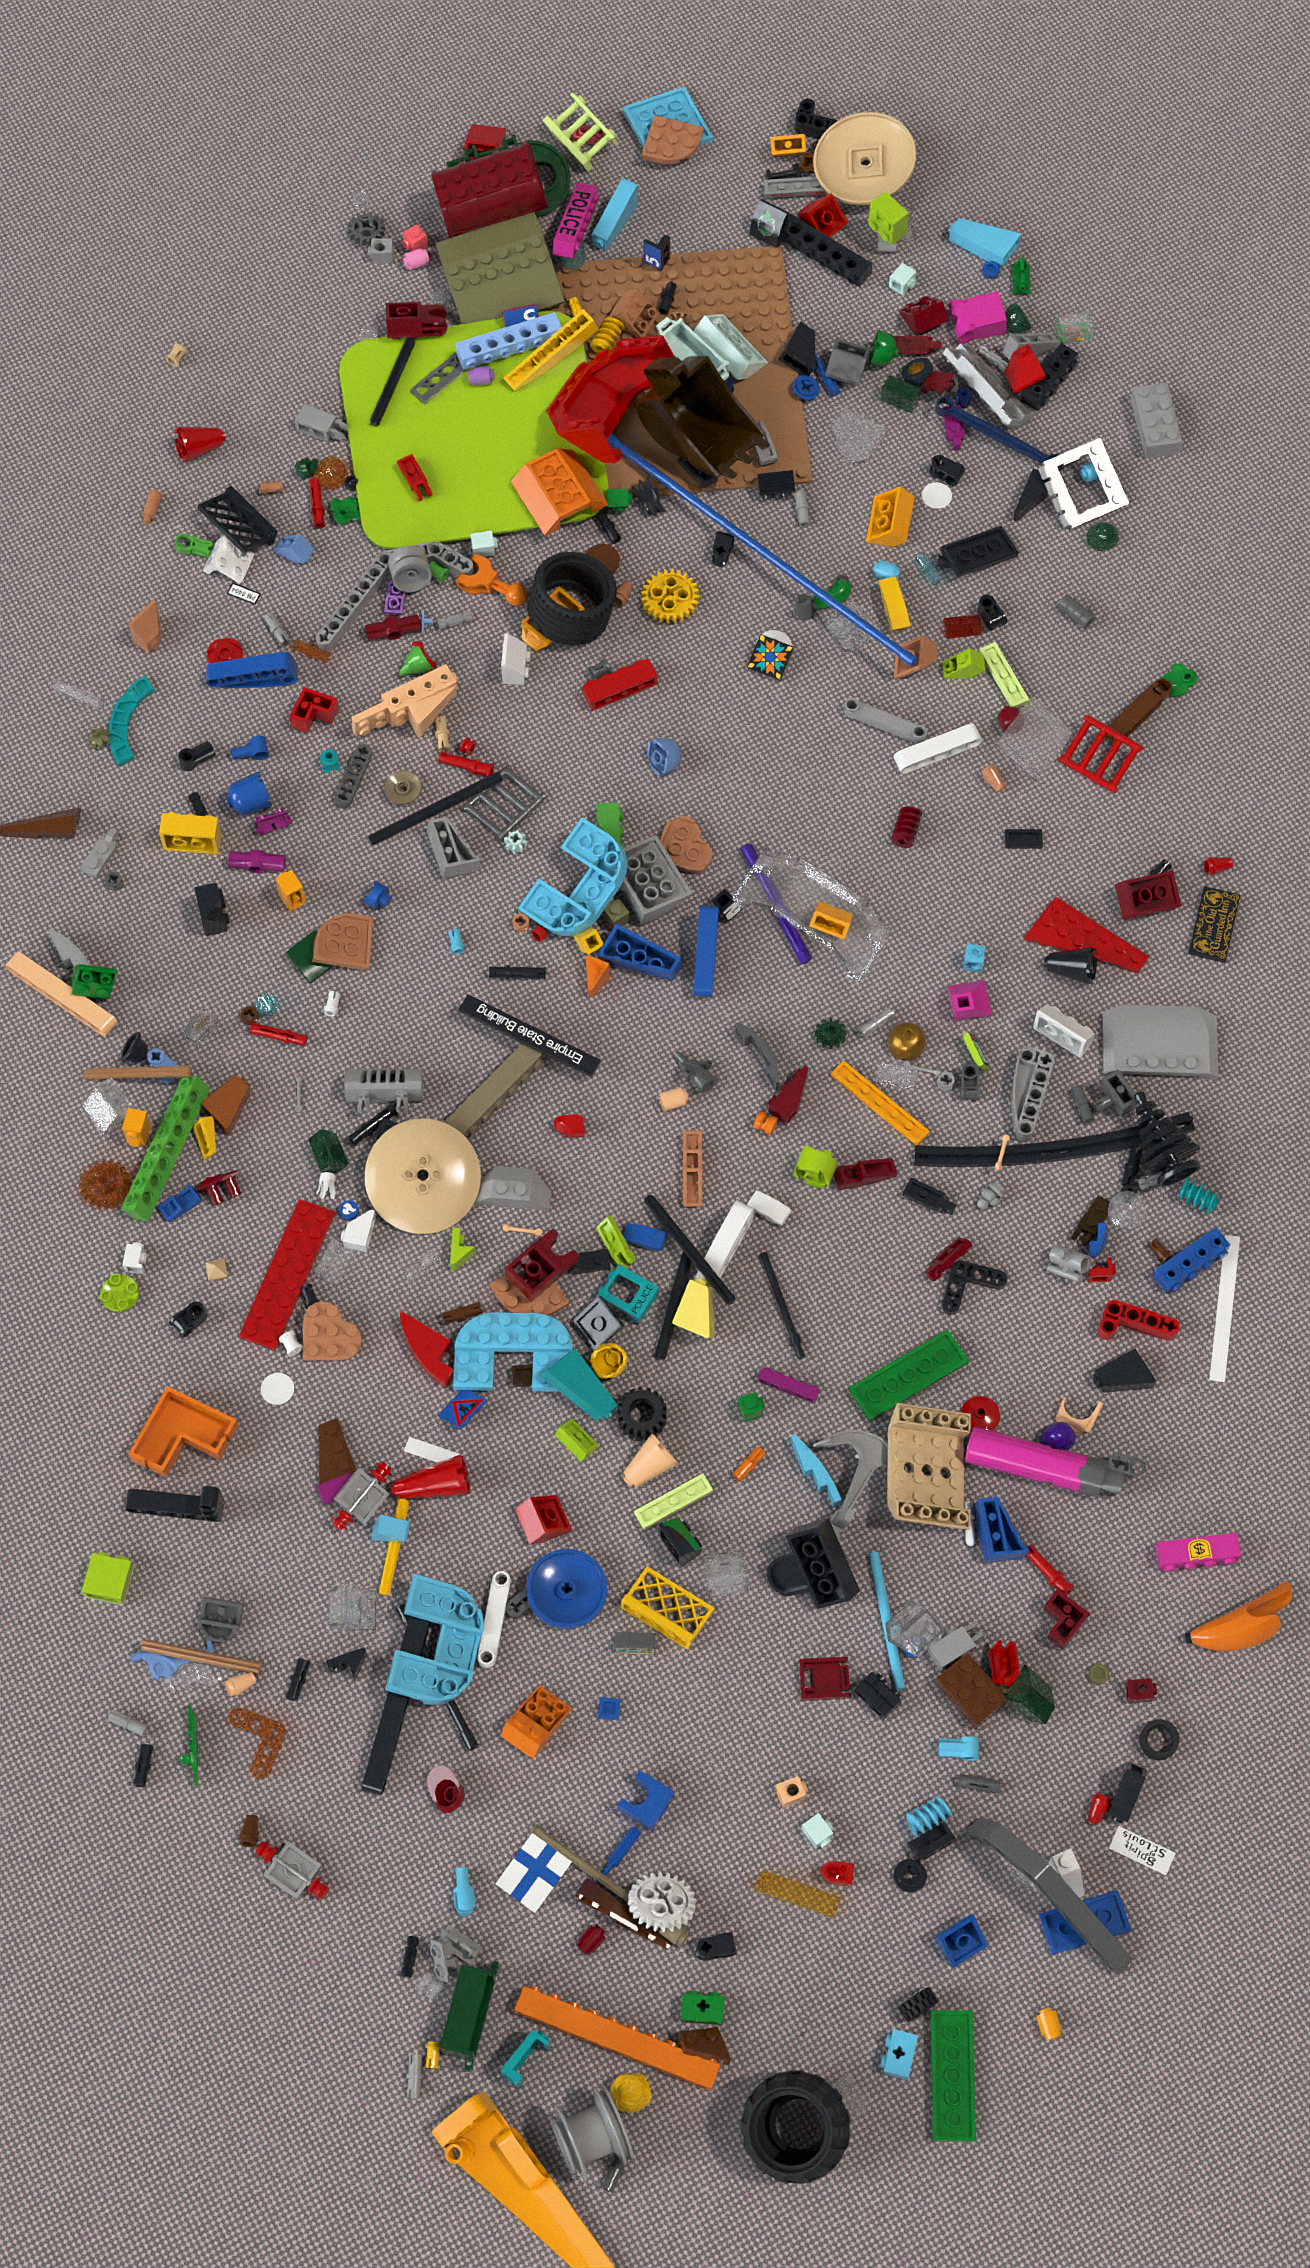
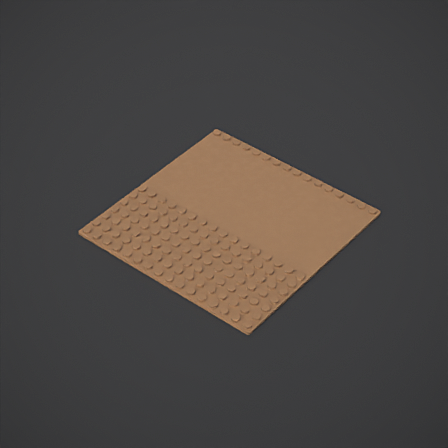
[539,246,812,498]

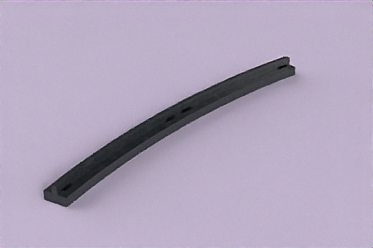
[914,1112,1195,1167]

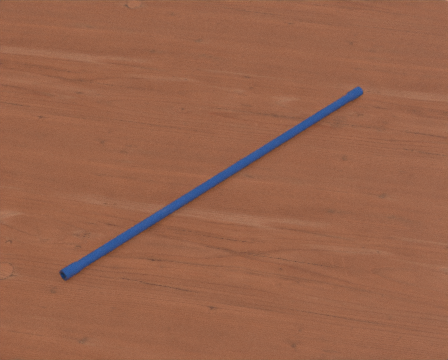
[607,434,918,667]

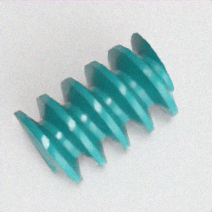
[1179,1176,1223,1215]

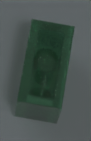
[880,375,921,414]
[308,1129,349,1174]

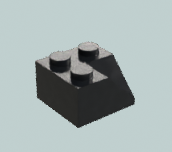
[194,883,230,936]

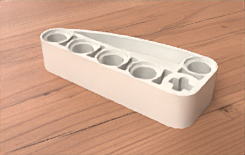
[694,1200,754,1290]

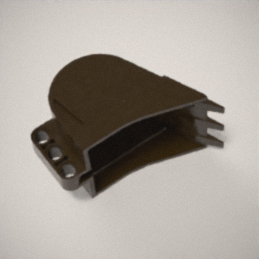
[635,356,770,479]

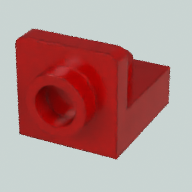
[1087,1257,1116,1283]

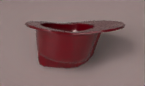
[427,1765,465,1813]

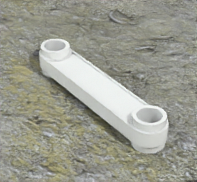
[478,1571,511,1669]

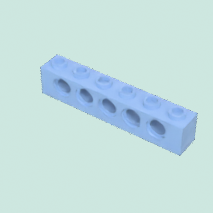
[456,312,562,370]

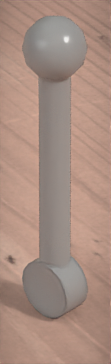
[903,1061,942,1076]
[295,1075,303,1113]

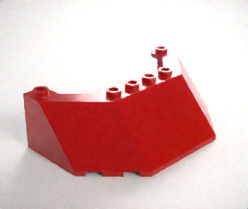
[546,335,675,463]

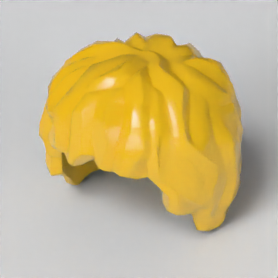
[590,1343,628,1379]
[610,2073,652,2113]

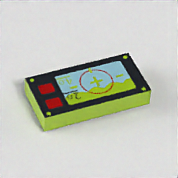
[962,1032,990,1071]

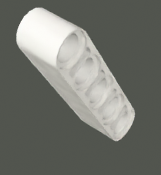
[893,724,983,774]

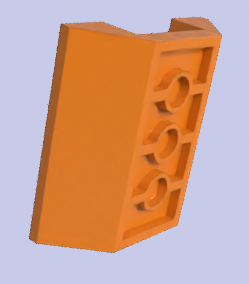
[511,448,608,536]

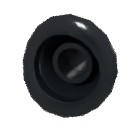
[121,1032,148,1063]

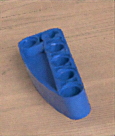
[206,652,298,688]
[693,905,719,997]

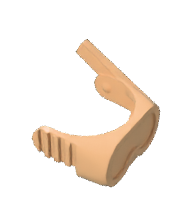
[1056,1397,1104,1434]

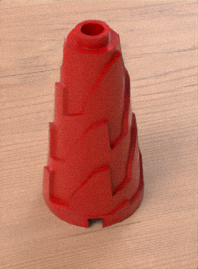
[391,1454,471,1499]

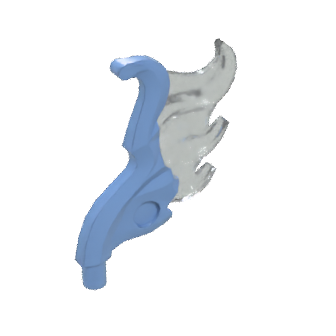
[130,1640,221,1693]

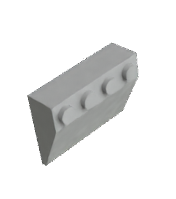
[619,835,693,926]

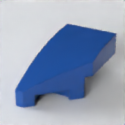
[1089,1223,1108,1258]

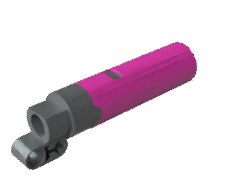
[965,1426,1146,1498]

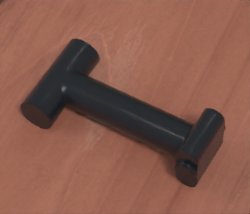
[765,163,802,180]

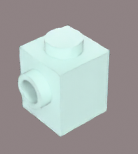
[889,263,917,296]
[471,531,498,557]
[801,1813,834,1849]

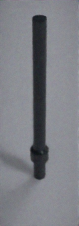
[760,1252,805,1360]

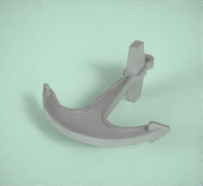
[813,1430,909,1542]

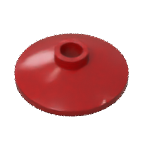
[961,1396,1000,1432]

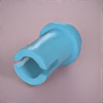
[448,929,465,954]

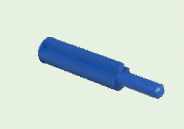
[815,352,840,397]
[601,1826,642,1876]

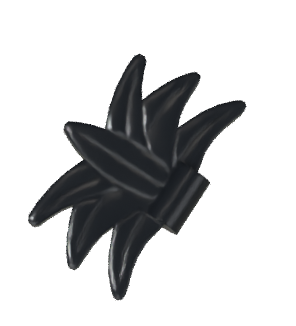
[631,475,666,518]

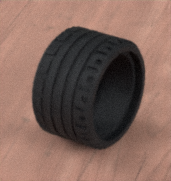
[527,552,617,645]

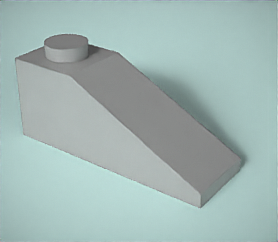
[1002,332,1059,360]

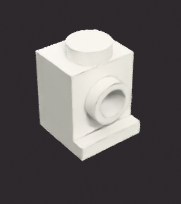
[122,1242,147,1274]

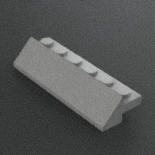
[943,343,1034,431]

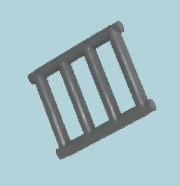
[461,764,547,841]

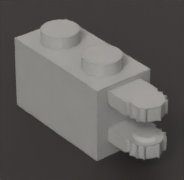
[295,404,349,442]
[927,1621,985,1672]

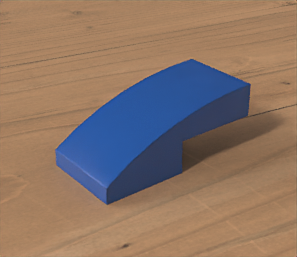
[158,1184,203,1222]
[623,1223,667,1251]

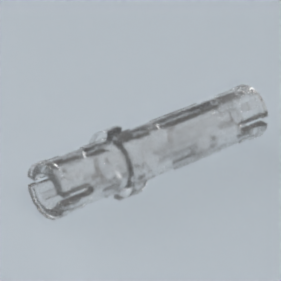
[51,679,104,710]

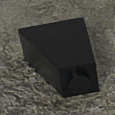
[778,322,816,376]
[1093,1348,1156,1393]
[1108,1762,1147,1823]

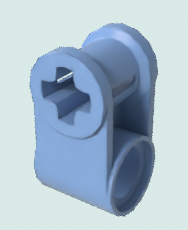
[147,1048,178,1085]

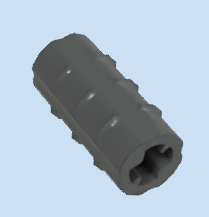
[1057,594,1095,629]

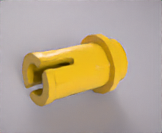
[425,2041,441,2069]

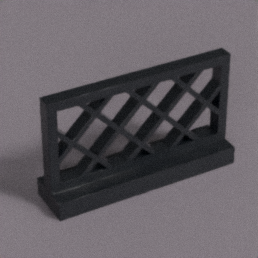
[197,486,278,554]

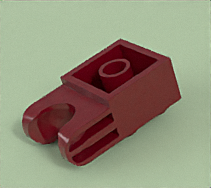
[385,302,447,340]
[505,1229,580,1302]

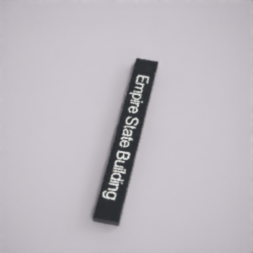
[458,994,601,1078]

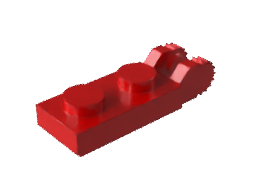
[396,454,433,501]

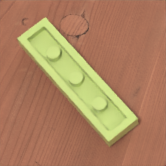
[979,642,1029,708]
[634,1473,713,1530]

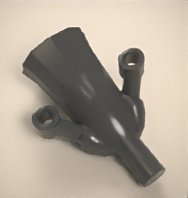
[674,1051,718,1093]

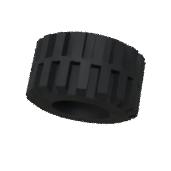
[617,1387,667,1441]

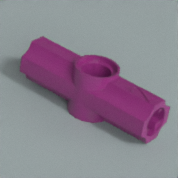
[228,849,286,873]

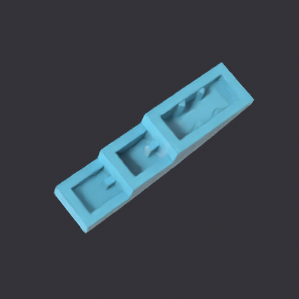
[790,1434,842,1508]

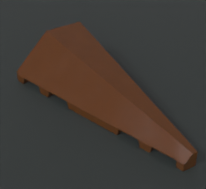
[0,807,81,839]
[575,1878,672,1950]

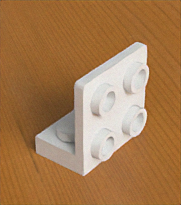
[203,535,254,583]

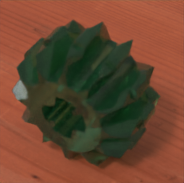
[814,1017,847,1050]

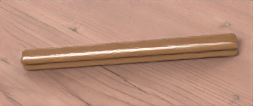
[83,1066,192,1079]
[141,1639,261,1674]

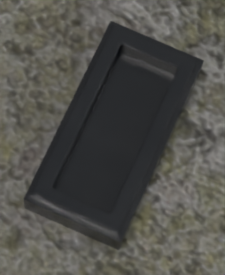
[1004,829,1043,849]

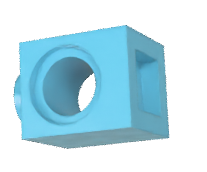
[963,944,986,973]

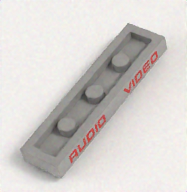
[764,176,828,198]

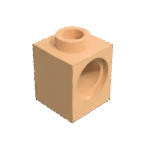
[775,1776,808,1808]

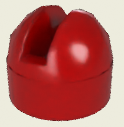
[531,926,548,942]

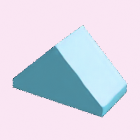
[371,1514,410,1542]

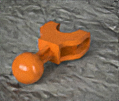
[455,554,528,606]

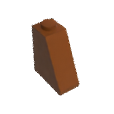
[201,1074,250,1136]

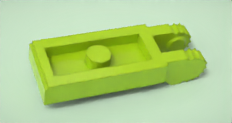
[596,1216,636,1269]

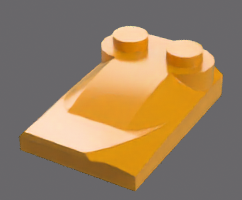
[521,586,585,651]

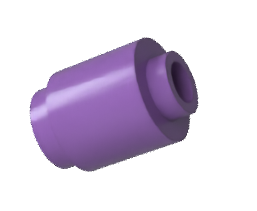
[468,366,495,386]

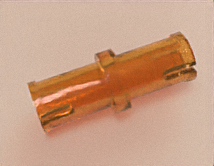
[293,638,331,664]

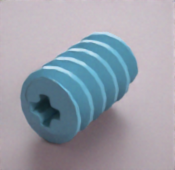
[906,1796,953,1838]

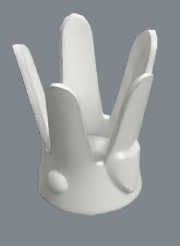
[316,1170,336,1199]

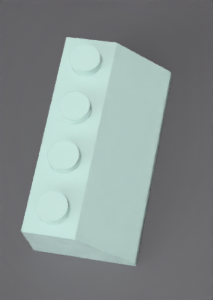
[693,314,768,380]

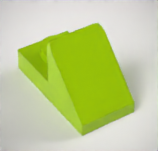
[450,1228,476,1271]

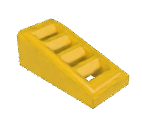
[193,1116,216,1160]

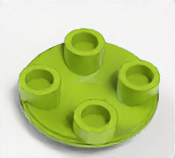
[100,1274,139,1312]

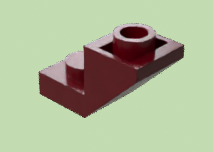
[920,371,954,395]

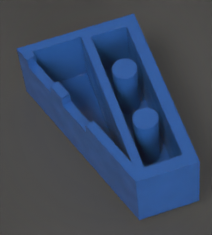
[973,1497,1029,1563]

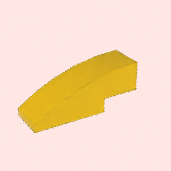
[878,576,911,632]

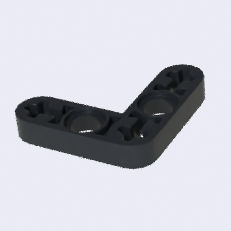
[942,1260,1007,1315]

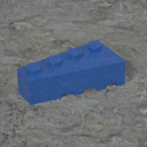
[598,924,683,981]

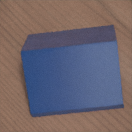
[935,1913,988,1968]

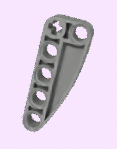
[1011,1046,1054,1142]

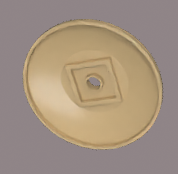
[813,112,916,205]
[365,1119,481,1234]

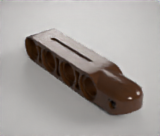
[1105,678,1172,744]

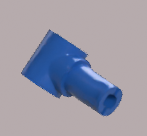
[231,736,269,760]

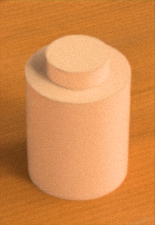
[659,1087,689,1112]

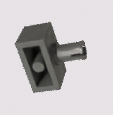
[1092,1070,1138,1117]

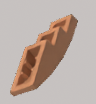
[683,1131,702,1207]

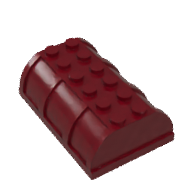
[431,141,549,238]

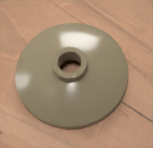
[384,771,421,804]

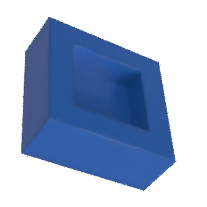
[598,1697,620,1721]

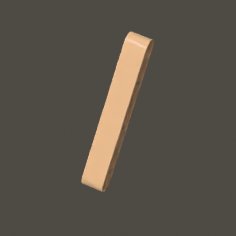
[5,951,118,1037]

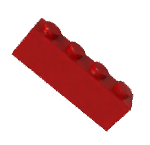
[582,658,658,711]

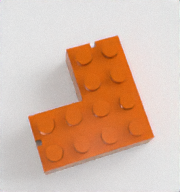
[128,1386,239,1478]

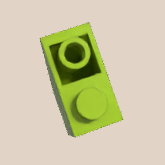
[942,648,985,679]

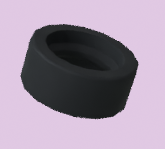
[1139,1719,1180,1760]

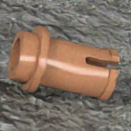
[260,480,283,495]

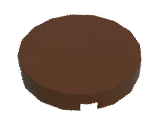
[586,544,620,575]

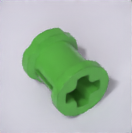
[429,561,449,583]

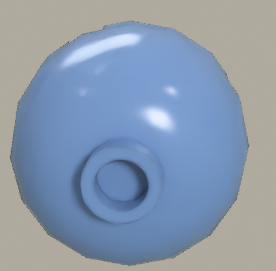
[647,738,682,775]

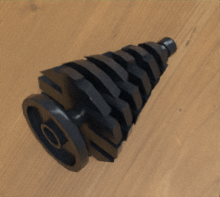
[1134,1091,1201,1187]

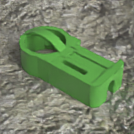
[175,534,212,559]

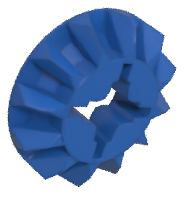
[792,375,820,401]

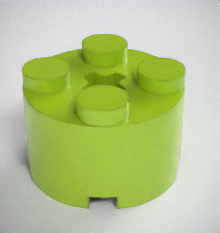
[793,1146,837,1188]

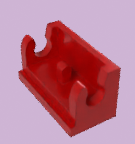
[988,1640,1021,1687]

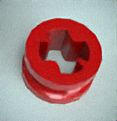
[460,737,476,756]

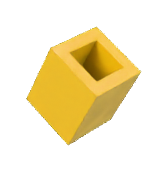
[573,927,604,955]

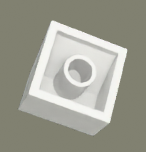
[501,634,531,685]

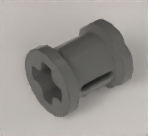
[588,659,612,680]

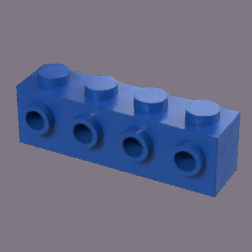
[1153,1227,1231,1294]

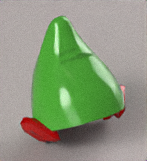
[399,641,437,676]

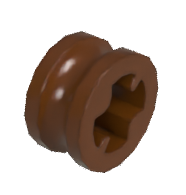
[241,1006,259,1025]

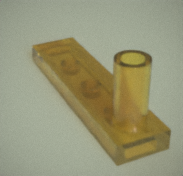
[755,1870,840,1919]

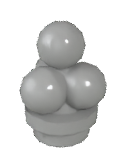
[977,1181,1006,1209]

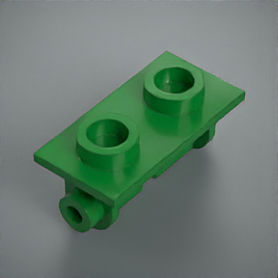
[1012,258,1031,294]

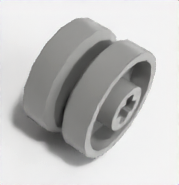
[388,546,432,592]

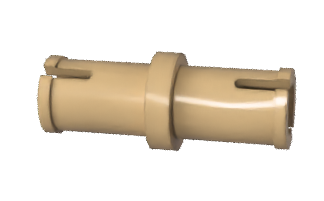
[435,716,450,752]

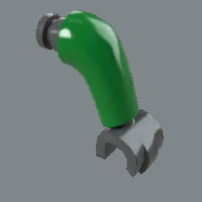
[794,574,852,620]

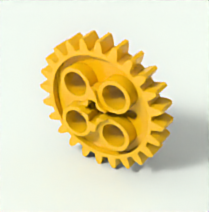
[641,569,699,624]

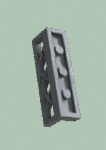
[410,352,467,404]

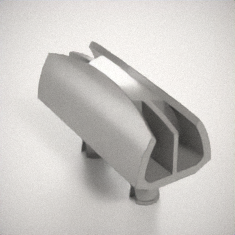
[344,1068,423,1114]

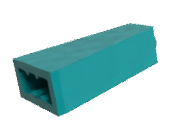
[540,1348,618,1421]

